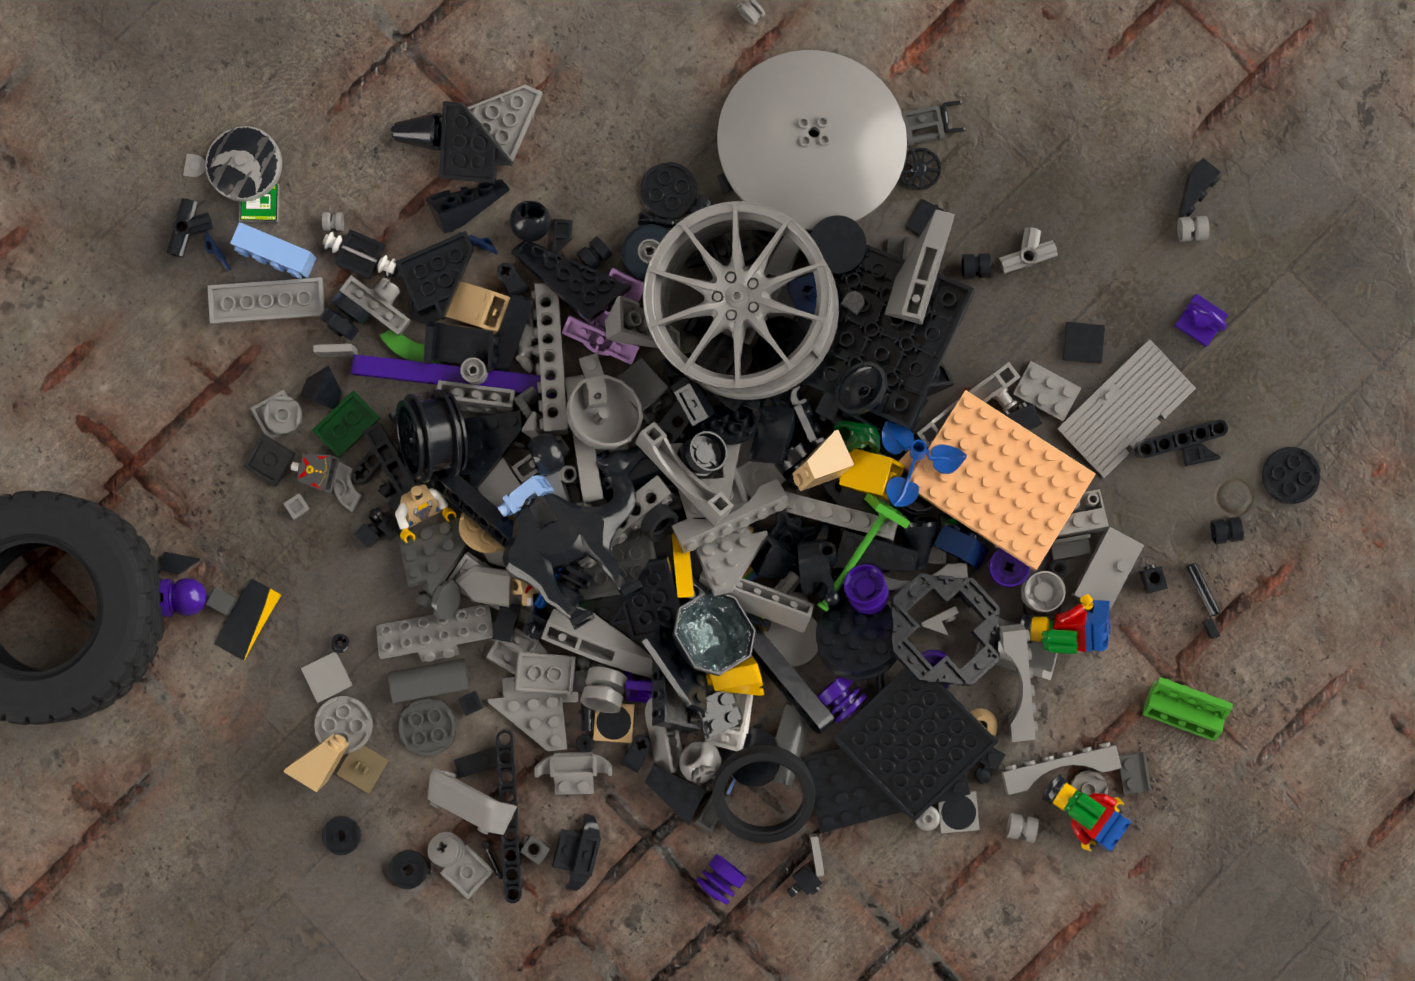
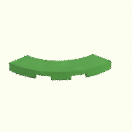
[380,329,445,364]

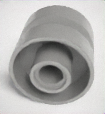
[1020,571,1066,612]
[580,667,628,713]

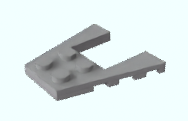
[670,443,741,519]

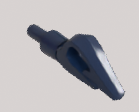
[205,231,231,271]
[458,232,498,255]

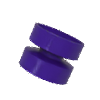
[844,564,890,614]

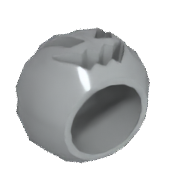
[679,741,721,783]

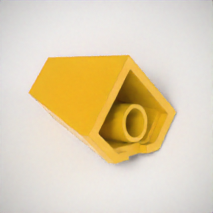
[706,654,765,696]

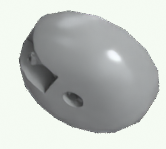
[566,375,643,450]

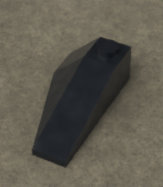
[426,179,510,234]
[600,458,665,502]

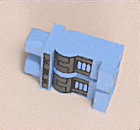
[497,475,554,517]

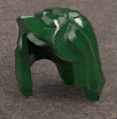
[834,420,880,454]

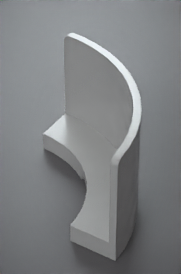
[975,618,1058,680]

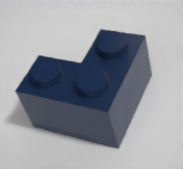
[934,524,989,570]

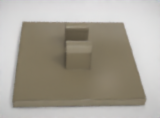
[336,746,389,794]

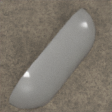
[645,698,682,773]

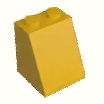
[839,449,904,501]

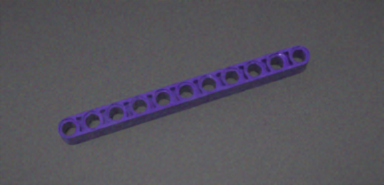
[351,355,557,398]

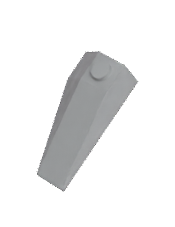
[606,296,680,350]

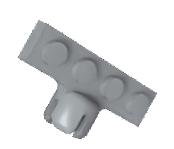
[340,276,411,336]

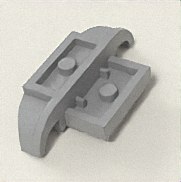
[486,622,547,674]
[534,752,612,795]

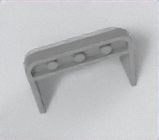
[428,768,517,835]

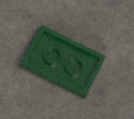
[312,390,381,458]

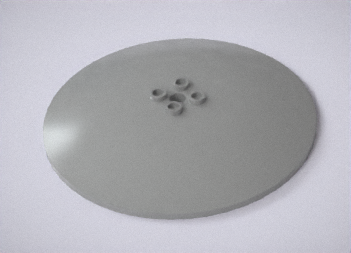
[717,50,907,231]

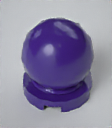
[159,578,207,617]

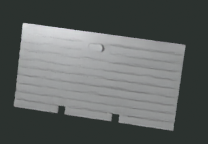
[1057,339,1196,478]

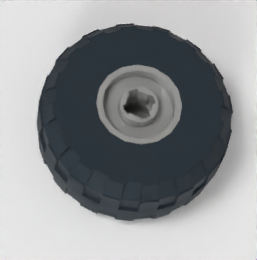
[622,224,669,281]

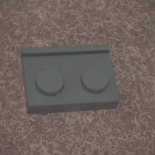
[1119,752,1152,795]

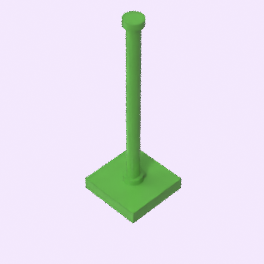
[818,493,910,611]

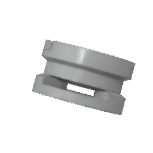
[736,0,766,26]

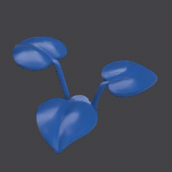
[882,421,967,507]

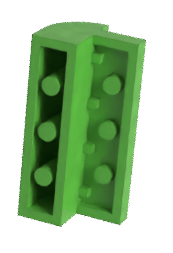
[1143,677,1233,741]

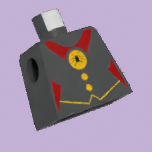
[291,454,339,493]

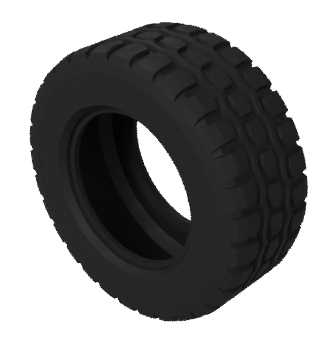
[0,490,166,725]

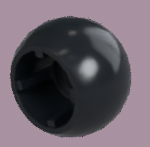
[509,201,551,242]
[528,433,567,475]

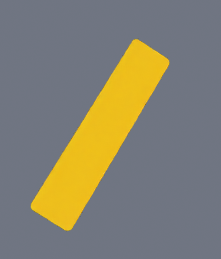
[672,533,694,598]

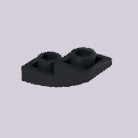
[492,603,521,643]

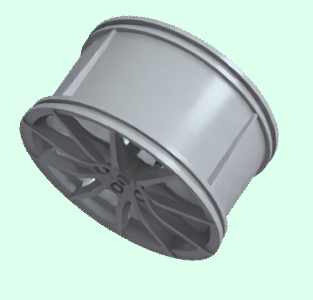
[643,201,839,400]

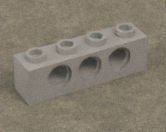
[437,380,515,414]

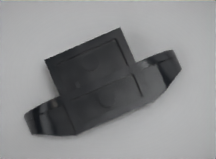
[791,384,826,450]
[552,813,601,891]

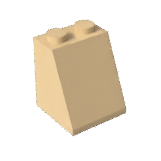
[793,430,854,491]
[284,734,350,792]

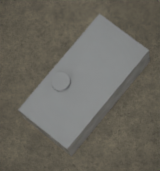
[1071,527,1144,609]

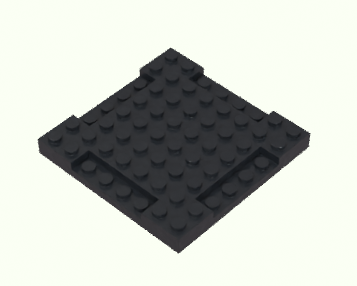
[793,244,975,431]

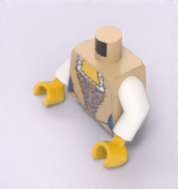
[395,485,456,543]

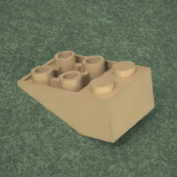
[446,282,510,331]

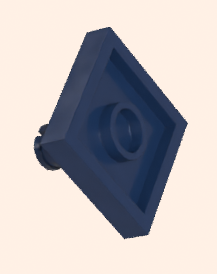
[787,273,817,319]

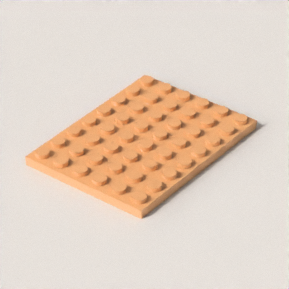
[910,390,1096,570]

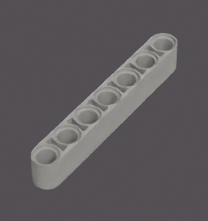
[565,374,603,503]

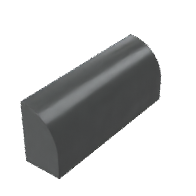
[389,658,471,703]
[772,703,810,786]

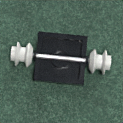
[322,229,397,280]

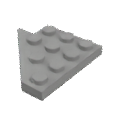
[467,85,543,161]
[487,677,567,751]

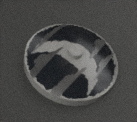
[205,126,282,202]

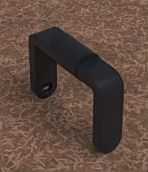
[941,100,966,133]

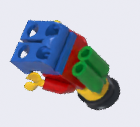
[1019,594,1111,654]
[1042,774,1132,852]

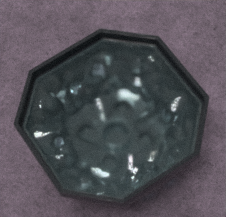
[673,589,756,676]

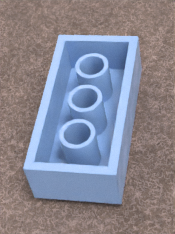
[230,222,316,279]

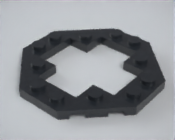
[891,573,1000,686]

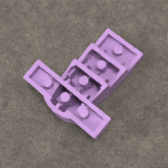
[562,268,644,365]

